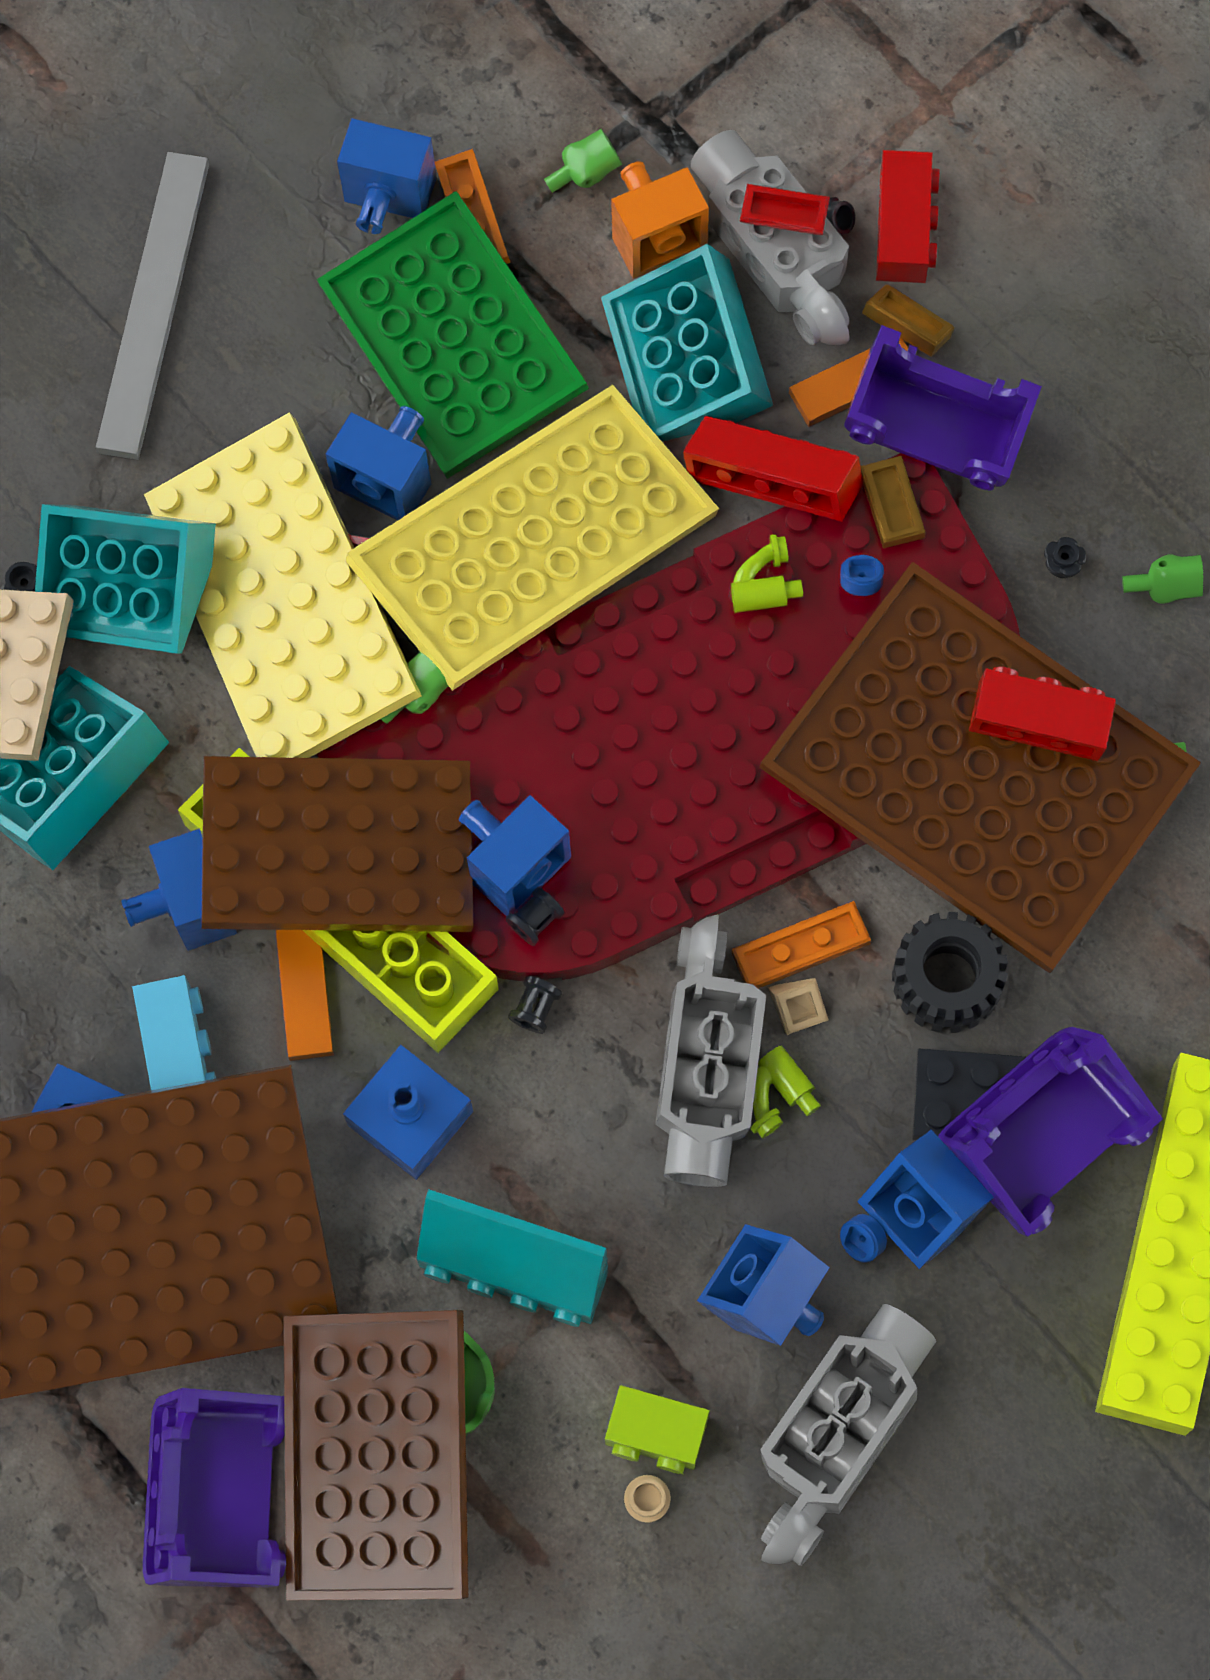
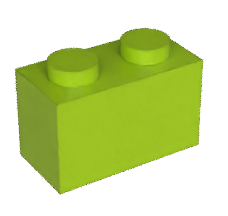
[605,1385,709,1474]

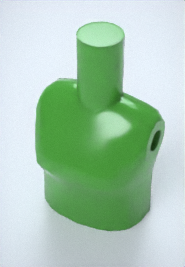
[544,129,623,193]
[1122,554,1203,604]
[381,652,448,724]

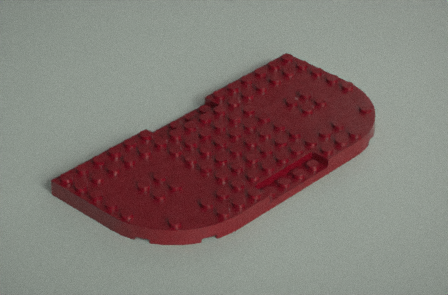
[315,453,1020,982]

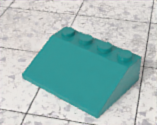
[601,244,773,442]
[35,504,216,654]
[0,666,169,871]
[416,1189,608,1327]

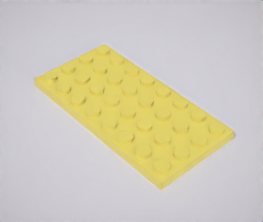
[345,385,719,691]
[144,412,422,758]

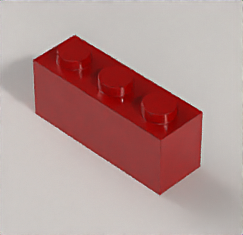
[876,150,940,283]
[969,667,1116,761]

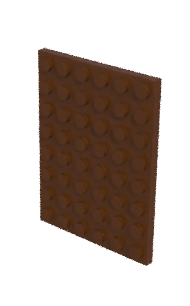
[759,562,1201,973]
[0,1064,339,1399]

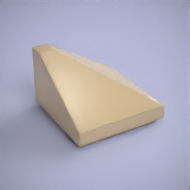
[768,978,829,1035]

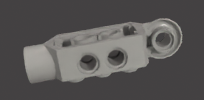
[691,130,849,345]
[655,915,766,1187]
[760,1304,936,1566]

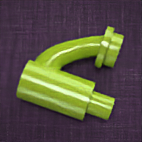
[731,534,803,613]
[750,1045,821,1139]

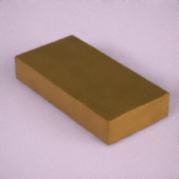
[862,284,955,357]
[861,456,926,548]

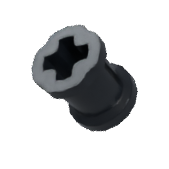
[505,886,565,946]
[508,976,562,1034]

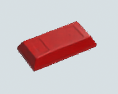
[740,184,830,235]

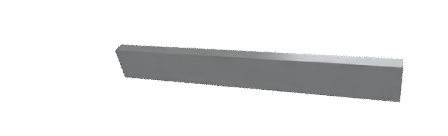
[96,152,209,460]

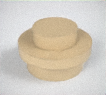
[624,1475,671,1523]

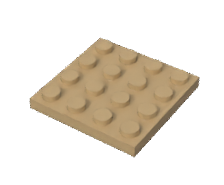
[0,590,74,761]

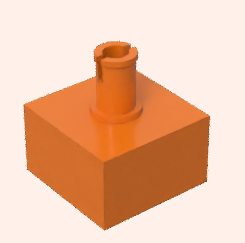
[611,161,709,279]

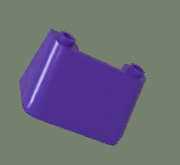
[844,325,1042,491]
[938,1027,1163,1237]
[143,1388,286,1587]

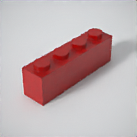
[683,416,863,522]

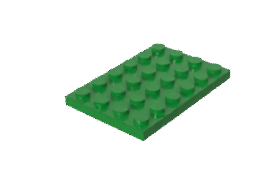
[316,191,589,479]

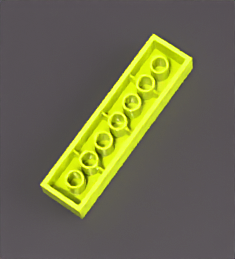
[178,748,499,1053]
[1095,1053,1210,1436]

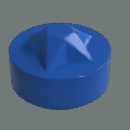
[840,555,884,596]
[840,1214,887,1262]

